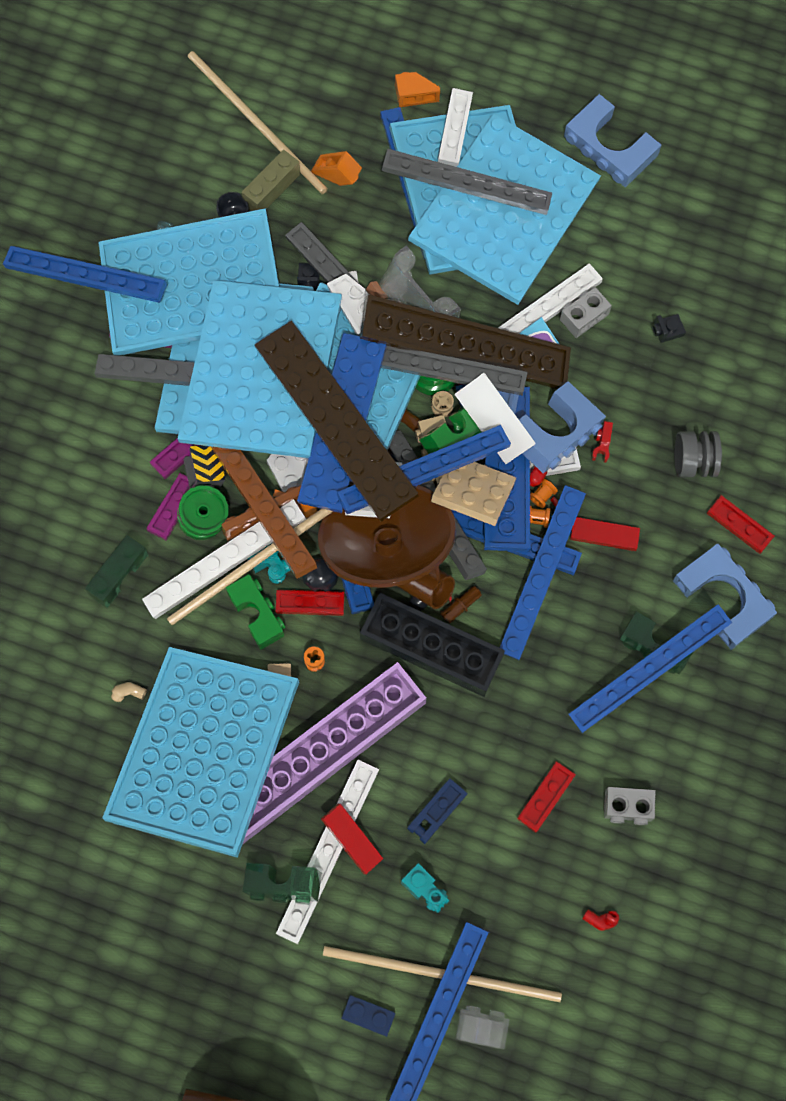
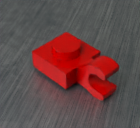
[592,421,613,463]

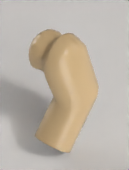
[111,682,147,702]

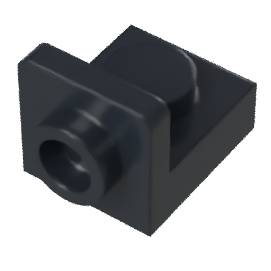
[297,263,320,290]
[652,314,686,343]

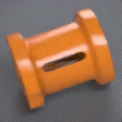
[530,479,558,508]
[530,506,550,528]
[304,646,325,672]

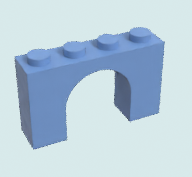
[564,94,661,187]
[519,382,606,474]
[673,544,777,650]

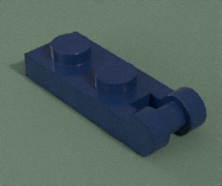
[407,779,468,844]

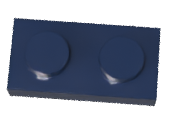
[341,995,396,1037]

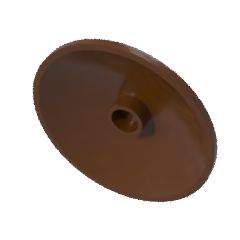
[318,485,456,609]

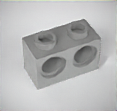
[560,287,612,338]
[604,787,655,825]

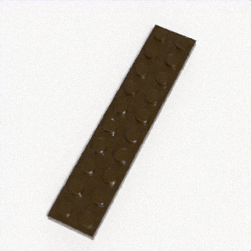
[360,294,571,389]
[254,320,419,522]

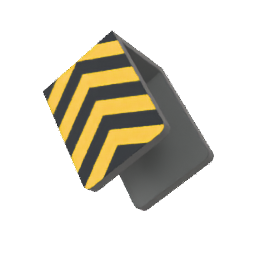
[184,445,225,490]

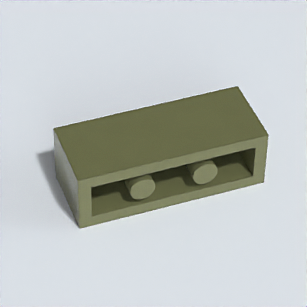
[241,149,300,211]

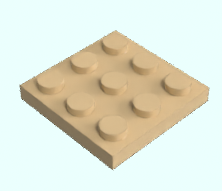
[431,462,516,526]

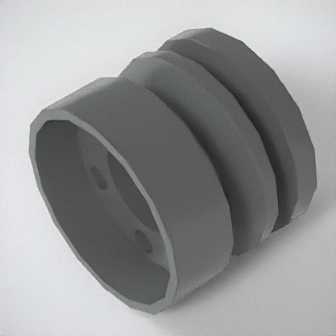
[674,431,722,478]

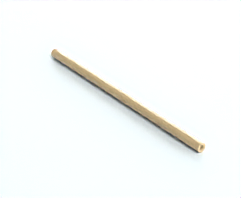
[188,51,328,194]
[167,509,333,625]
[323,946,562,1002]

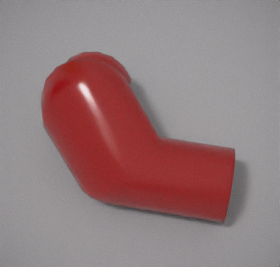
[530,464,547,487]
[582,909,620,931]

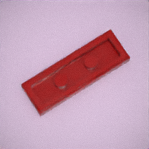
[707,495,775,554]
[570,517,640,551]
[275,590,345,616]
[517,761,576,833]
[321,803,383,874]

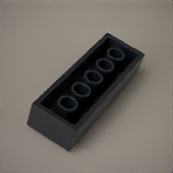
[360,593,505,697]

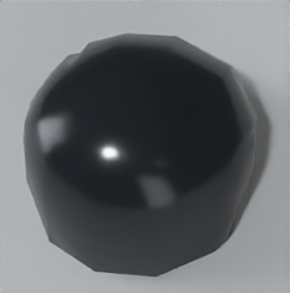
[216,192,249,218]
[302,557,339,591]

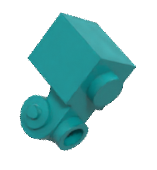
[247,542,291,584]
[401,863,449,913]

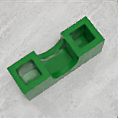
[419,407,482,454]
[225,574,285,650]

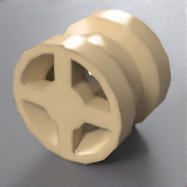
[431,391,454,417]

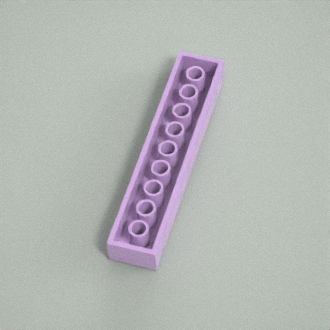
[242,662,426,845]

